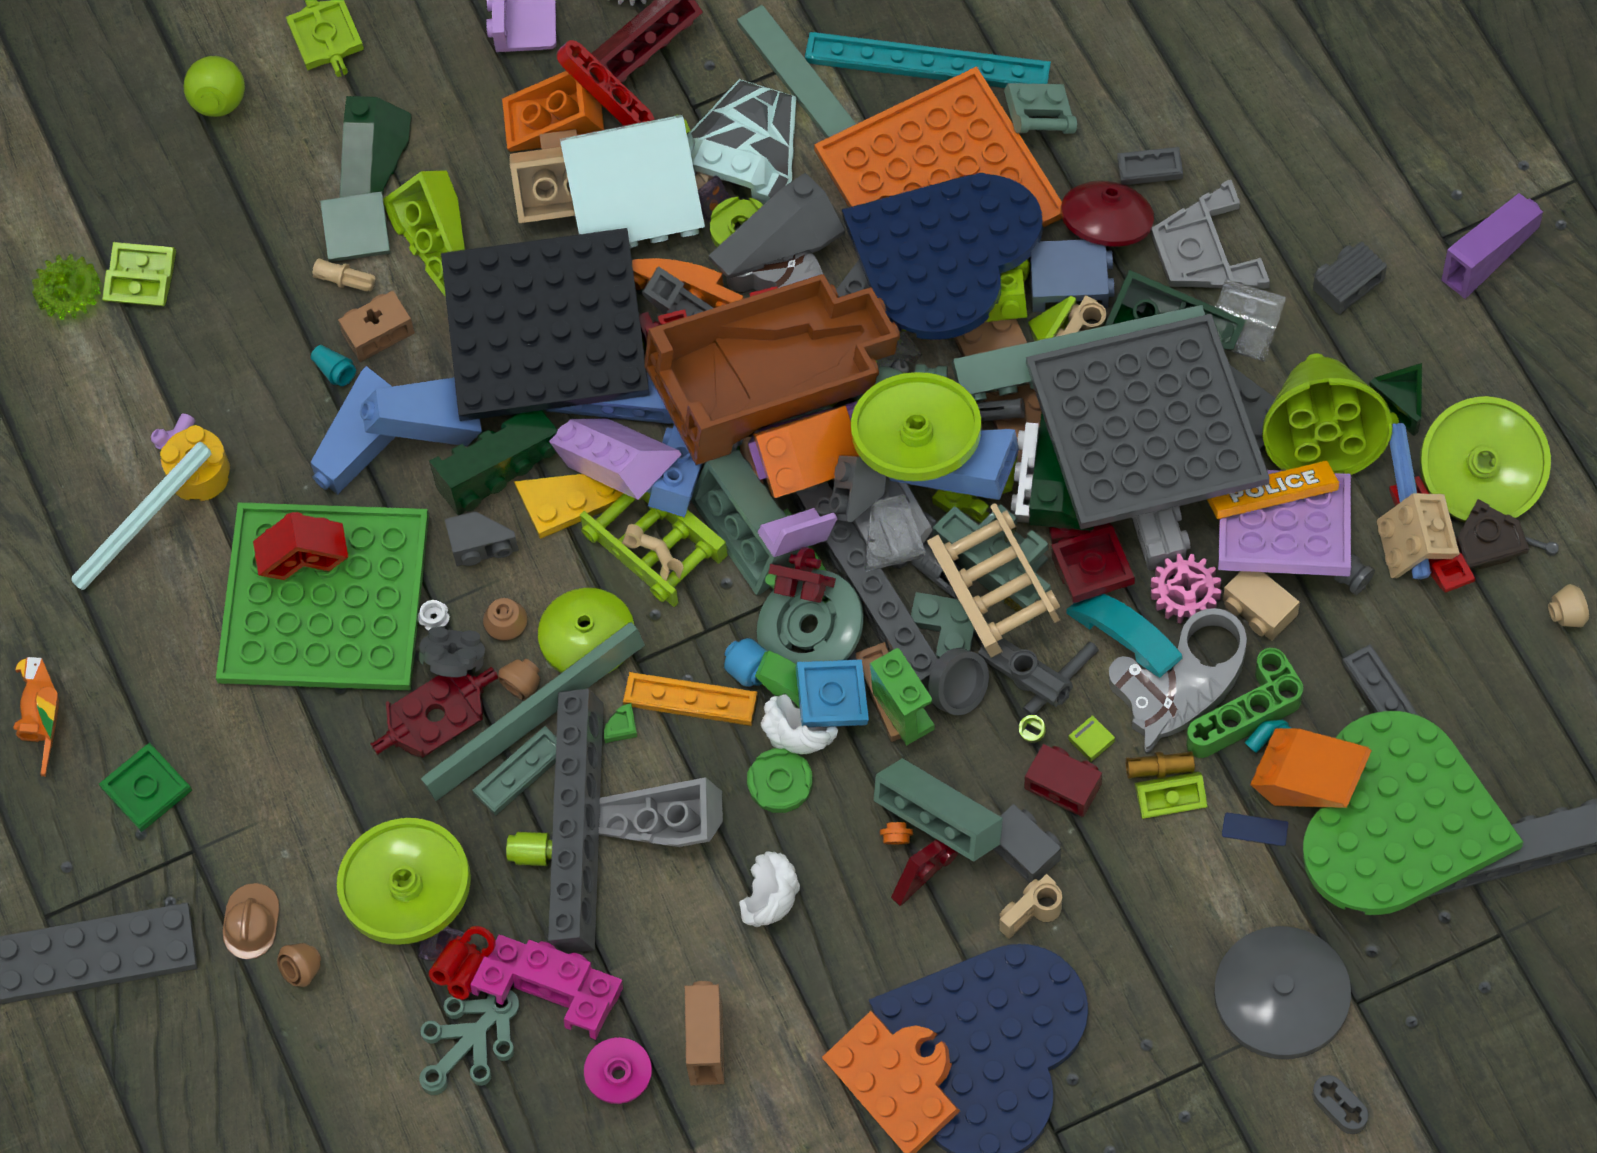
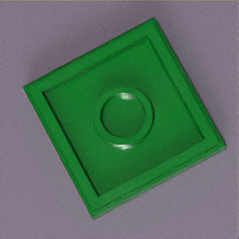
[99,742,192,832]

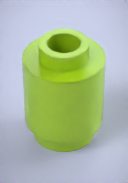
[506,832,552,866]

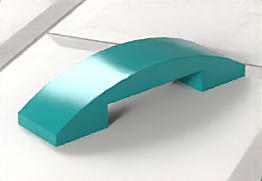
[1066,594,1183,678]

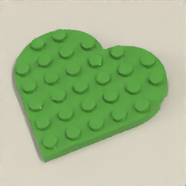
[1303,711,1523,915]

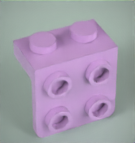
[486,0,556,52]

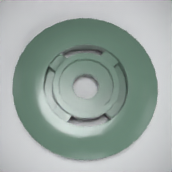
[757,570,864,664]

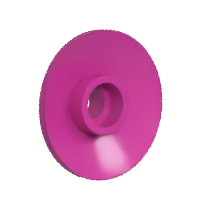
[584,1037,652,1104]

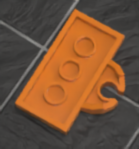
[822,1011,960,1153]

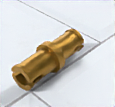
[1125,751,1195,779]

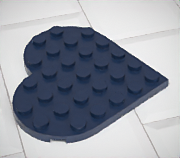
[842,173,1043,340]
[869,944,1088,1153]

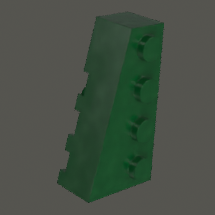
[429,410,558,516]

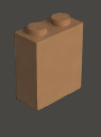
[685,981,725,1085]

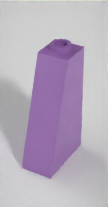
[1442,193,1543,299]

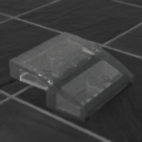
[1216,279,1286,362]

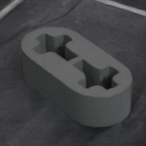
[1312,1075,1369,1134]

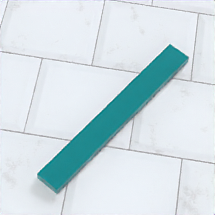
[805,32,1051,88]

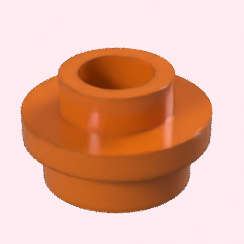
[880,822,913,845]

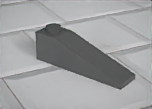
[709,173,845,279]

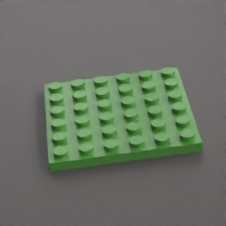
[216,502,429,690]

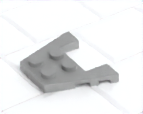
[1151,180,1270,289]

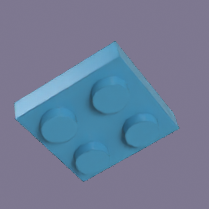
[795,660,869,727]

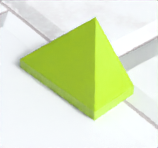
[1028,296,1076,341]

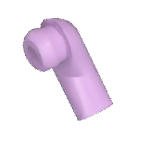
[151,414,195,450]

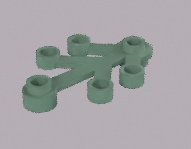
[419,990,519,1095]

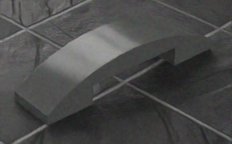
[642,266,713,317]

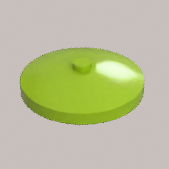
[851,372,981,481]
[1420,396,1551,523]
[337,818,471,945]

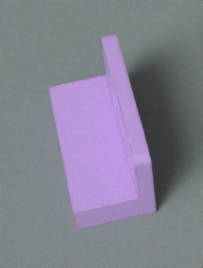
[758,508,837,557]

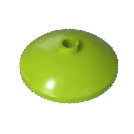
[538,588,634,674]

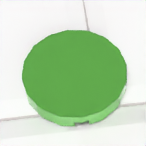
[747,748,812,813]

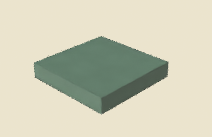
[320,191,391,262]

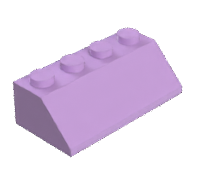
[549,419,682,500]

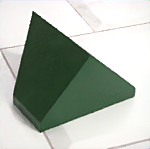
[1369,363,1422,436]

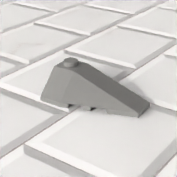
[598,777,723,847]

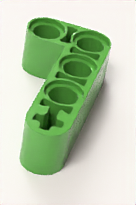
[1186,648,1303,758]

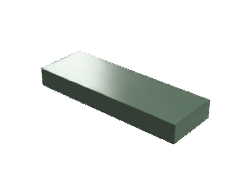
[472,726,557,816]

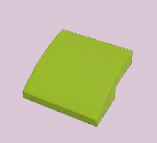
[102,242,176,307]

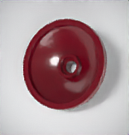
[1060,181,1154,247]

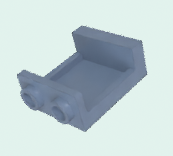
[1030,240,1114,312]

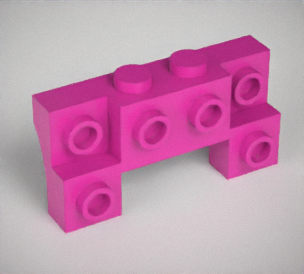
[471,934,623,1040]

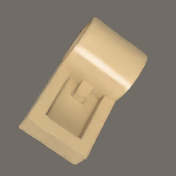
[1056,295,1106,337]
[999,874,1062,939]

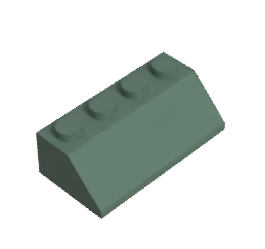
[691,450,800,596]

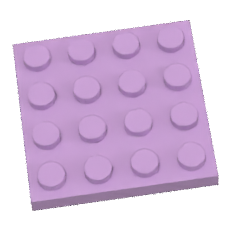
[1218,470,1351,576]

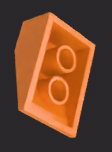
[502,71,604,152]
[753,405,860,498]
[1250,728,1372,808]

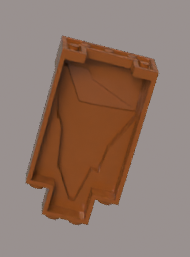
[644,274,900,465]

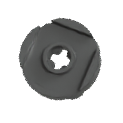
[419,627,485,677]

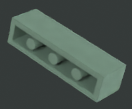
[874,758,1003,862]

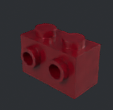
[1024,744,1102,817]

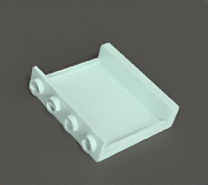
[560,115,705,248]

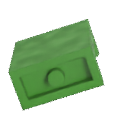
[870,648,935,746]

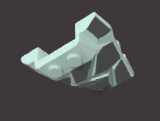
[687,79,796,204]

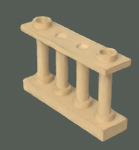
[927,503,1060,658]

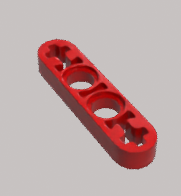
[557,40,654,126]

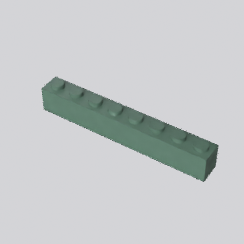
[951,305,1205,402]

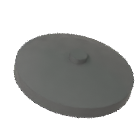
[1214,926,1351,1059]

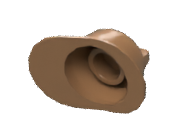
[223,883,279,959]

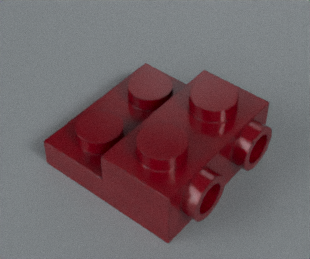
[1051,526,1135,603]

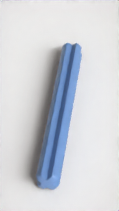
[1389,423,1431,579]

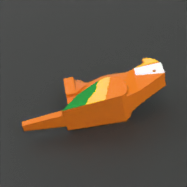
[13,657,59,777]

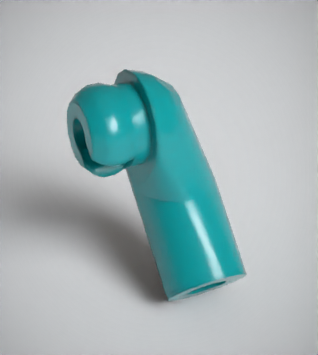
[1244,720,1292,753]

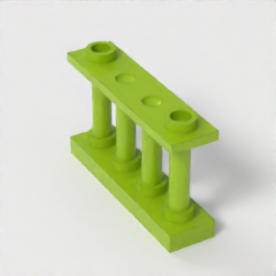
[580,492,728,607]

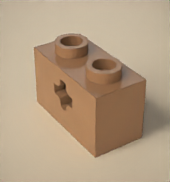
[338,291,415,362]

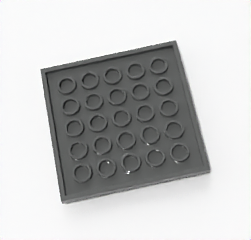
[1026,314,1270,529]

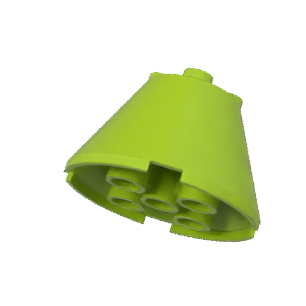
[1262,353,1392,475]

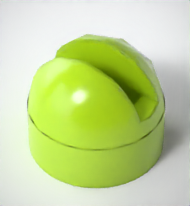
[1019,715,1046,743]

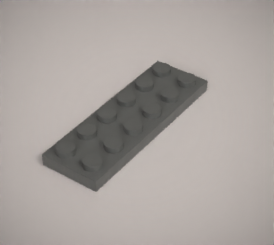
[0,903,198,1004]

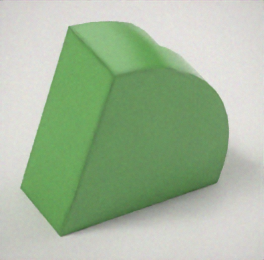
[604,703,637,743]

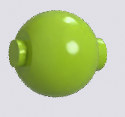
[183,56,245,117]

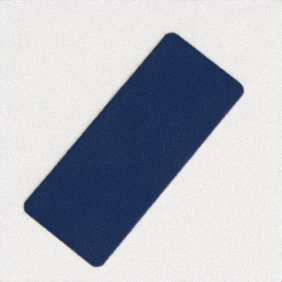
[1222,812,1289,846]

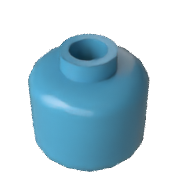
[724,638,767,687]

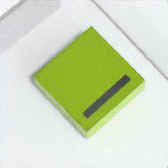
[1068,715,1115,762]

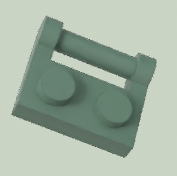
[1004,83,1077,134]

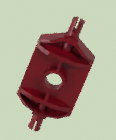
[370,667,498,758]

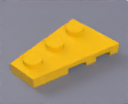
[514,474,623,539]

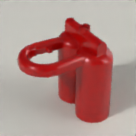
[428,926,496,1000]

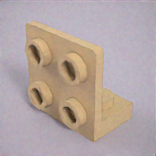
[1377,493,1460,578]

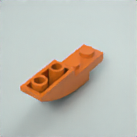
[632,258,744,308]

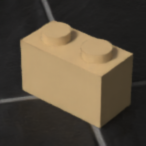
[1223,571,1300,641]

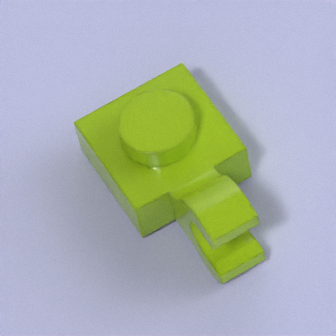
[932,490,990,524]

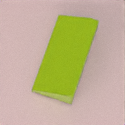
[1134,772,1207,819]

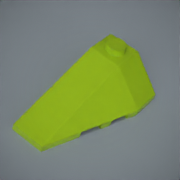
[383,170,465,297]

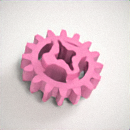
[1151,554,1221,624]

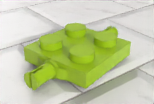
[286,0,364,77]

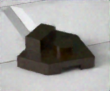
[1456,499,1529,570]

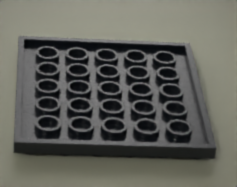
[441,228,650,421]

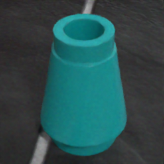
[311,345,356,386]

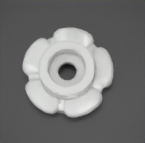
[418,600,450,630]

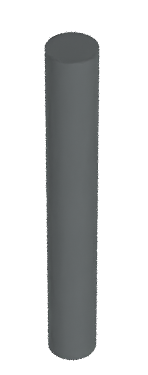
[1023,641,1099,715]

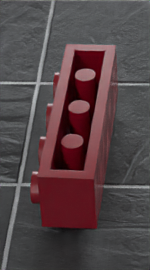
[590,0,703,83]

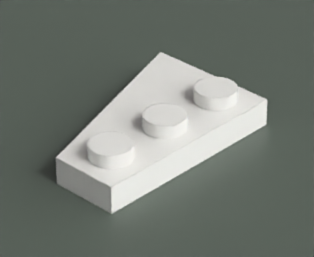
[1011,422,1039,523]

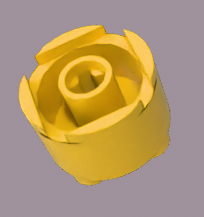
[160,425,230,501]

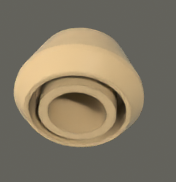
[1548,584,1589,627]

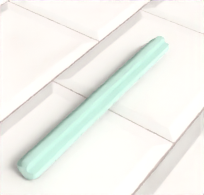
[72,442,211,590]

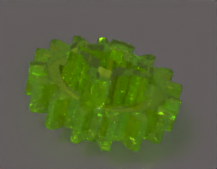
[32,254,101,320]

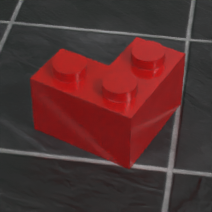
[253,512,348,580]

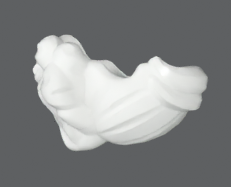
[761,694,838,754]
[739,851,800,927]

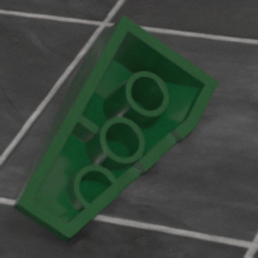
[1029,412,1094,531]

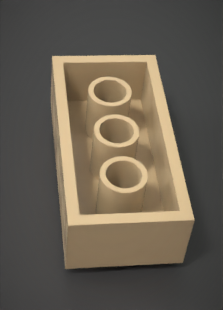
[510,147,575,223]

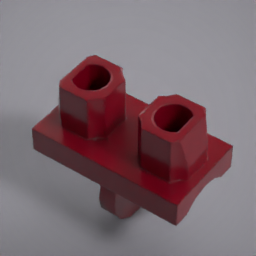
[768,547,836,603]

